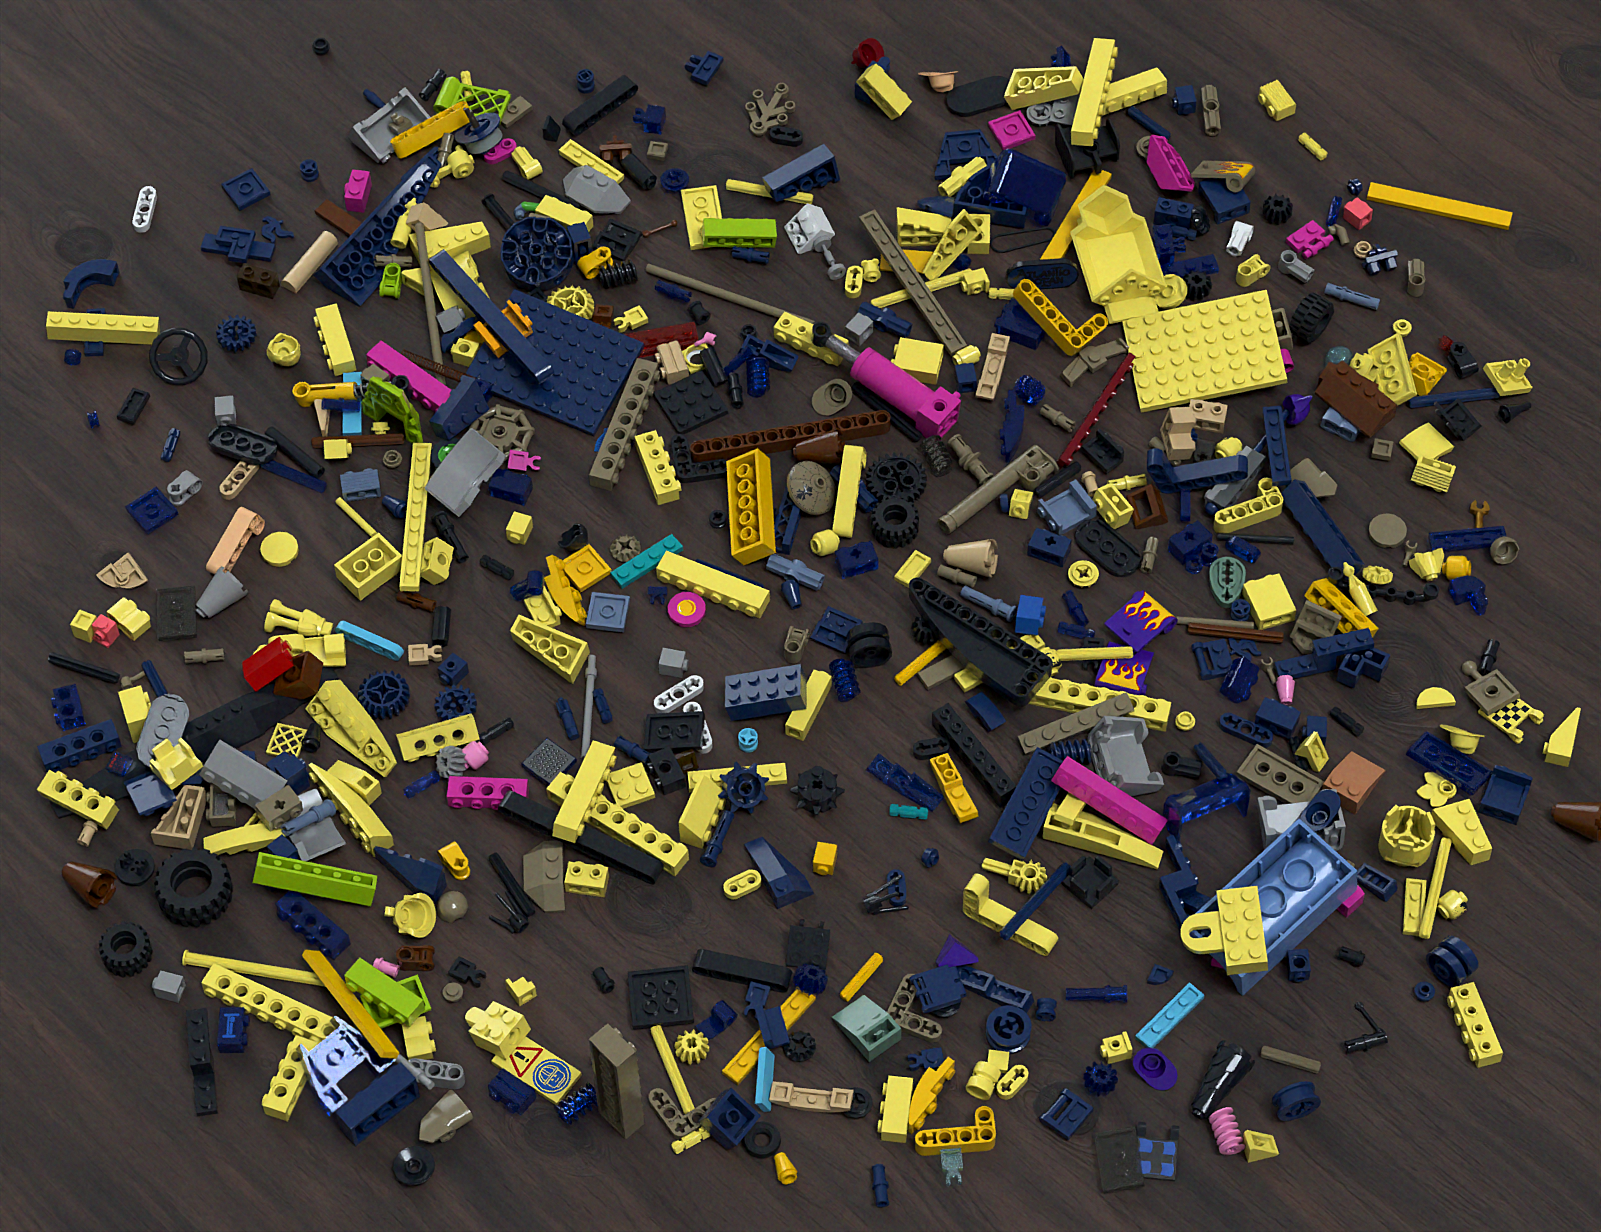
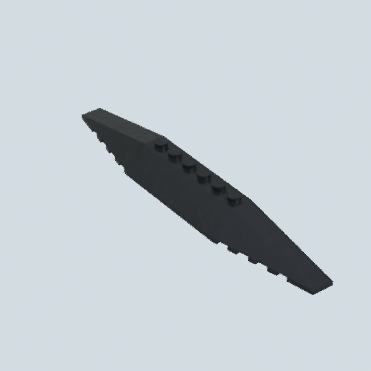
[50,667,339,819]

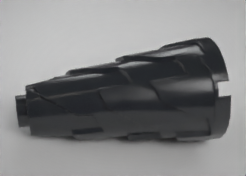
[1191,1040,1255,1120]

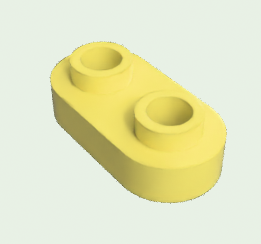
[724,870,761,899]

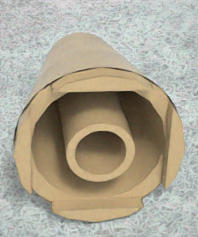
[943,539,998,577]

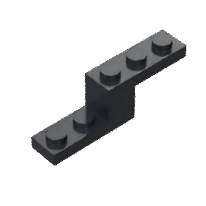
[186,1008,218,1117]

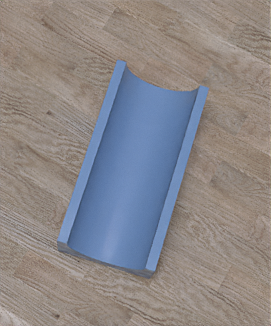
[1189,819,1357,996]

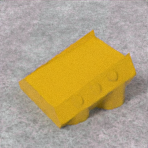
[1409,352,1447,396]

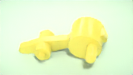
[430,145,475,188]

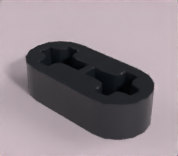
[770,126,803,147]
[913,737,950,760]

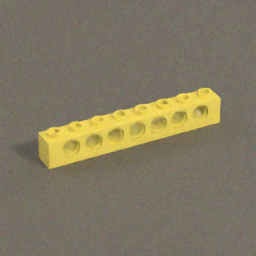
[1018,677,1171,732]
[546,772,689,876]
[201,963,356,1056]

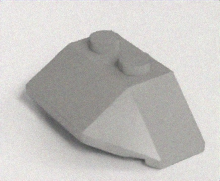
[563,165,631,214]

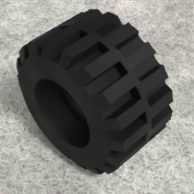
[1289,292,1334,343]
[871,496,919,548]
[99,921,153,977]

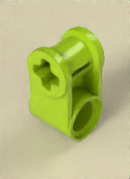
[379,263,402,299]

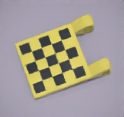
[1478,699,1544,744]

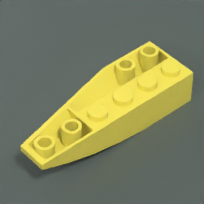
[305,680,397,777]
[308,763,394,857]
[1043,804,1163,869]

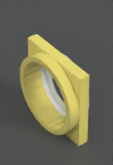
[682,343,708,374]

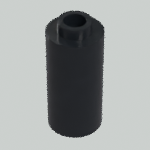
[621,154,657,190]

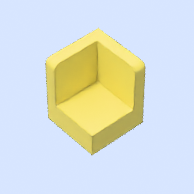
[70,610,97,643]
[505,977,537,1006]

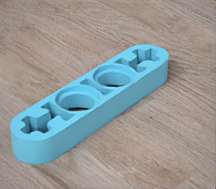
[335,621,404,661]

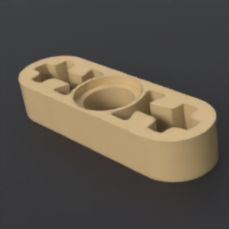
[220,461,259,500]

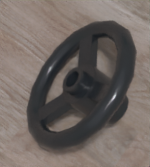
[149,328,208,385]

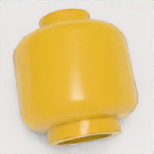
[1442,556,1471,580]

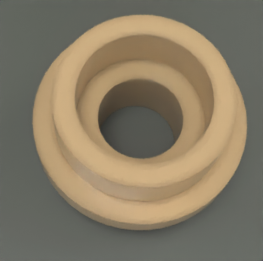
[1354,241,1372,259]

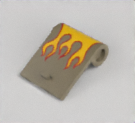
[1191,161,1255,192]

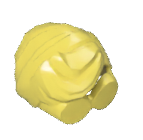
[267,333,301,366]

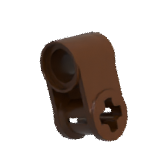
[396,945,435,971]

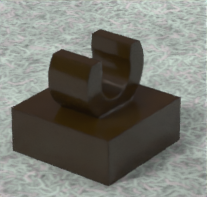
[674,749,699,774]

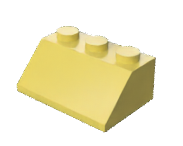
[679,774,726,849]

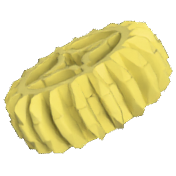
[547,285,594,320]

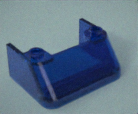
[1162,773,1251,841]

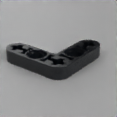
[671,434,727,483]

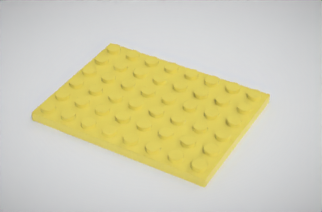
[1122,290,1288,413]

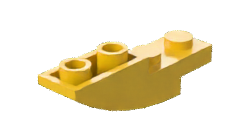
[544,555,587,626]
[929,753,978,823]
[908,1057,955,1134]

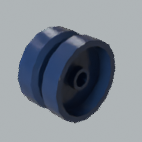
[1426,936,1479,988]

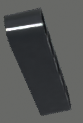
[562,75,638,136]
[692,949,793,993]

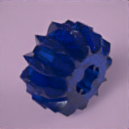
[1013,375,1046,405]
[793,963,828,996]
[1083,1060,1118,1097]

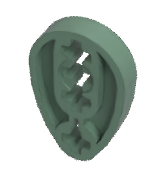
[1209,557,1246,609]

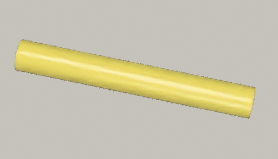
[335,497,377,537]

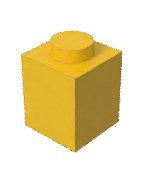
[813,842,837,875]

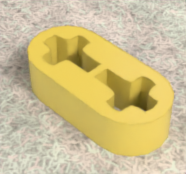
[845,266,863,298]
[996,1065,1029,1100]

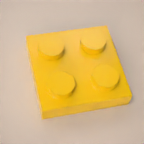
[563,544,612,593]

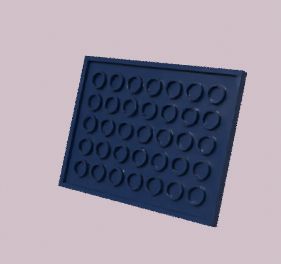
[465,289,644,436]

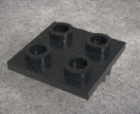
[786,919,830,970]

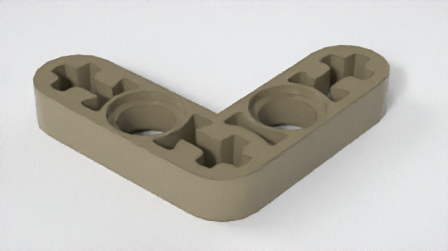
[887,974,942,1043]
[649,1088,716,1140]

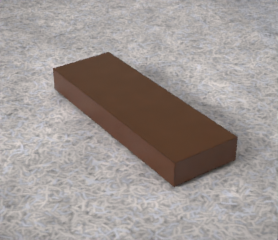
[315,199,362,237]

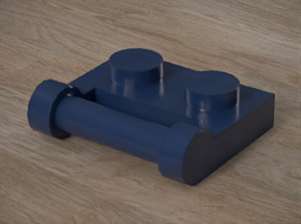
[1191,639,1235,680]
[1039,1088,1093,1140]

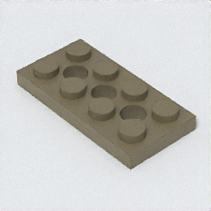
[1236,744,1324,804]

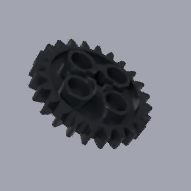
[866,452,927,503]

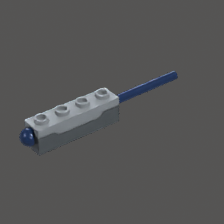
[1204,409,1290,515]

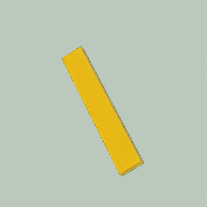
[722,985,816,1085]

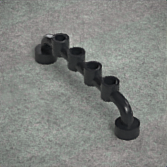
[1327,567,1439,605]

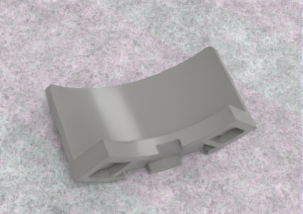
[425,428,506,517]
[284,789,346,861]

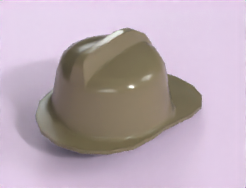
[812,379,852,416]

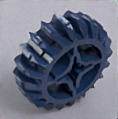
[358,669,410,720]

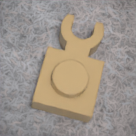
[408,644,442,665]

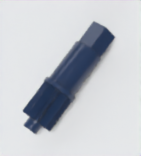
[556,697,580,740]

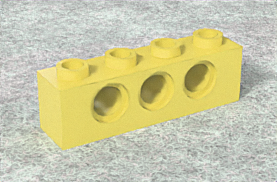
[396,713,479,762]
[37,770,119,830]
[262,1035,321,1122]

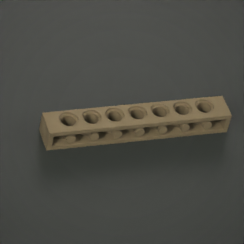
[589,358,661,491]

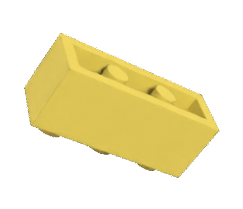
[856,64,912,120]
[535,195,593,233]
[878,1076,913,1143]

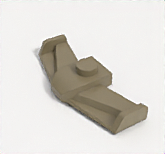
[1060,338,1129,387]

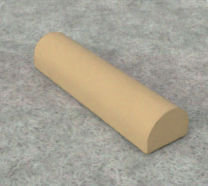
[281,231,338,293]

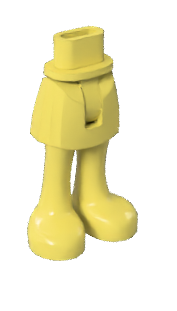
[264,599,333,637]

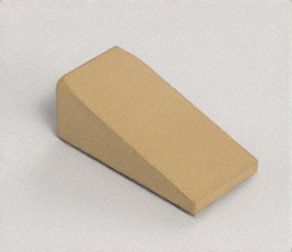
[314,399,330,437]

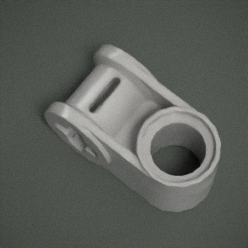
[167,470,203,506]

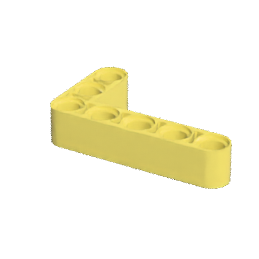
[832,445,867,538]
[963,874,1058,956]

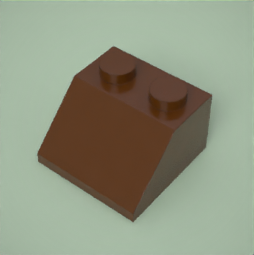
[273,651,323,699]

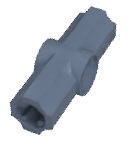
[766,554,825,591]

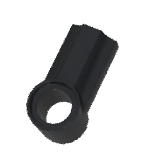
[1161,751,1202,778]

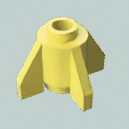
[1409,548,1444,581]

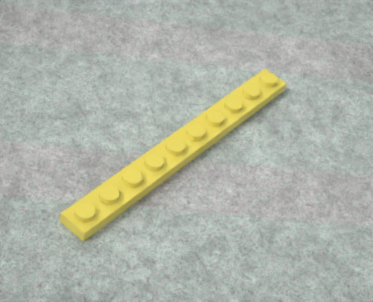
[399,443,432,591]

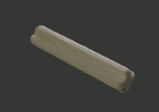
[1260,1046,1321,1073]

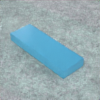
[755,1047,775,1112]

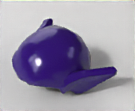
[1282,394,1312,425]

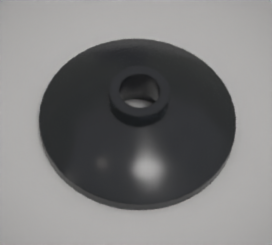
[393,1146,435,1185]

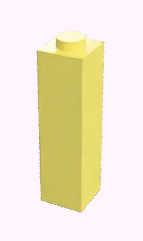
[785,670,832,741]

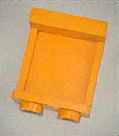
[474,300,533,358]

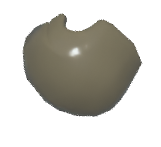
[1490,536,1520,565]
[436,891,468,923]

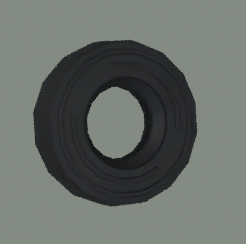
[744,1121,781,1159]

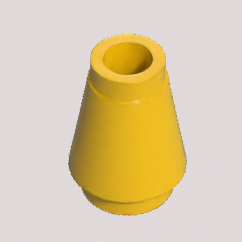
[774,1152,797,1184]

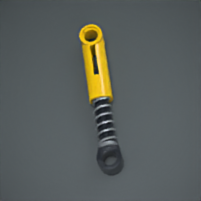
[292,375,414,407]

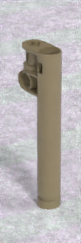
[937,445,1059,534]

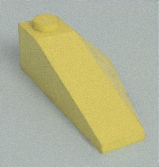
[923,209,982,281]

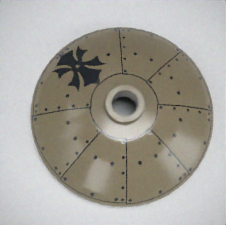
[787,461,837,515]

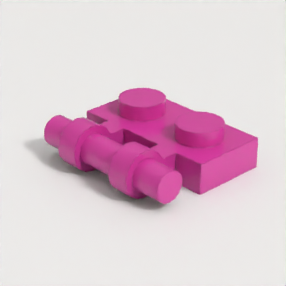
[1286,220,1334,259]

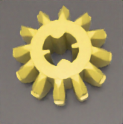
[675,1029,709,1065]

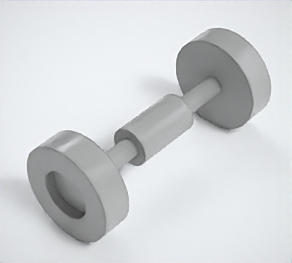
[813,236,846,280]

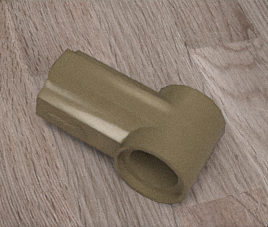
[1407,259,1425,297]

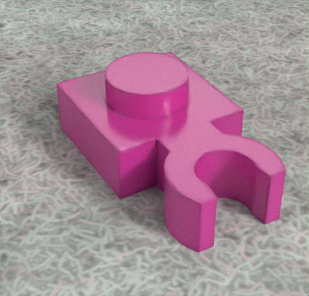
[507,450,541,472]

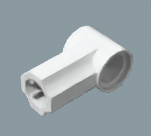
[1226,221,1254,257]

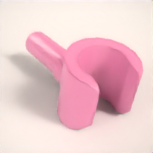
[694,332,717,346]

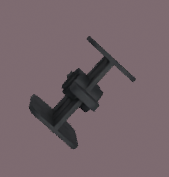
[1055,118,1120,179]

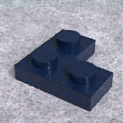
[215,226,256,263]

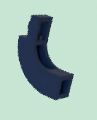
[63,259,120,309]

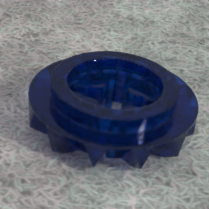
[660,168,689,193]

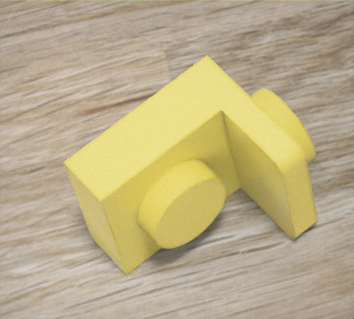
[1009,489,1033,519]

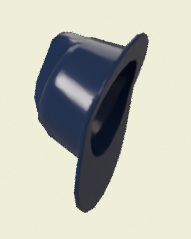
[1300,790,1341,832]

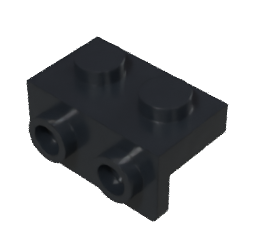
[1082,429,1124,474]

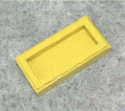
[894,550,931,588]

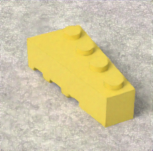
[510,615,590,684]

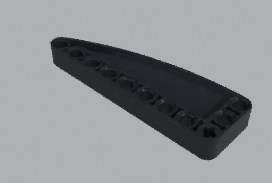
[909,577,1052,707]

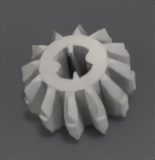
[435,746,467,779]

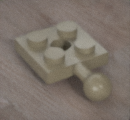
[1462,661,1520,716]

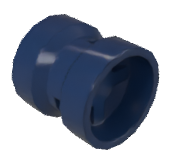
[576,69,595,94]

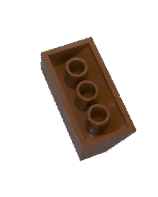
[1315,360,1397,438]

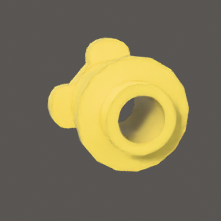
[861,259,881,282]

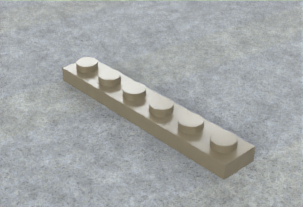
[1018,692,1134,755]

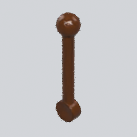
[642,220,678,238]

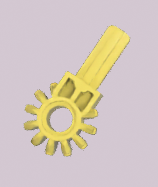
[982,858,1047,894]

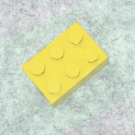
[334,533,402,601]

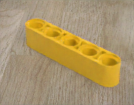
[390,101,470,158]

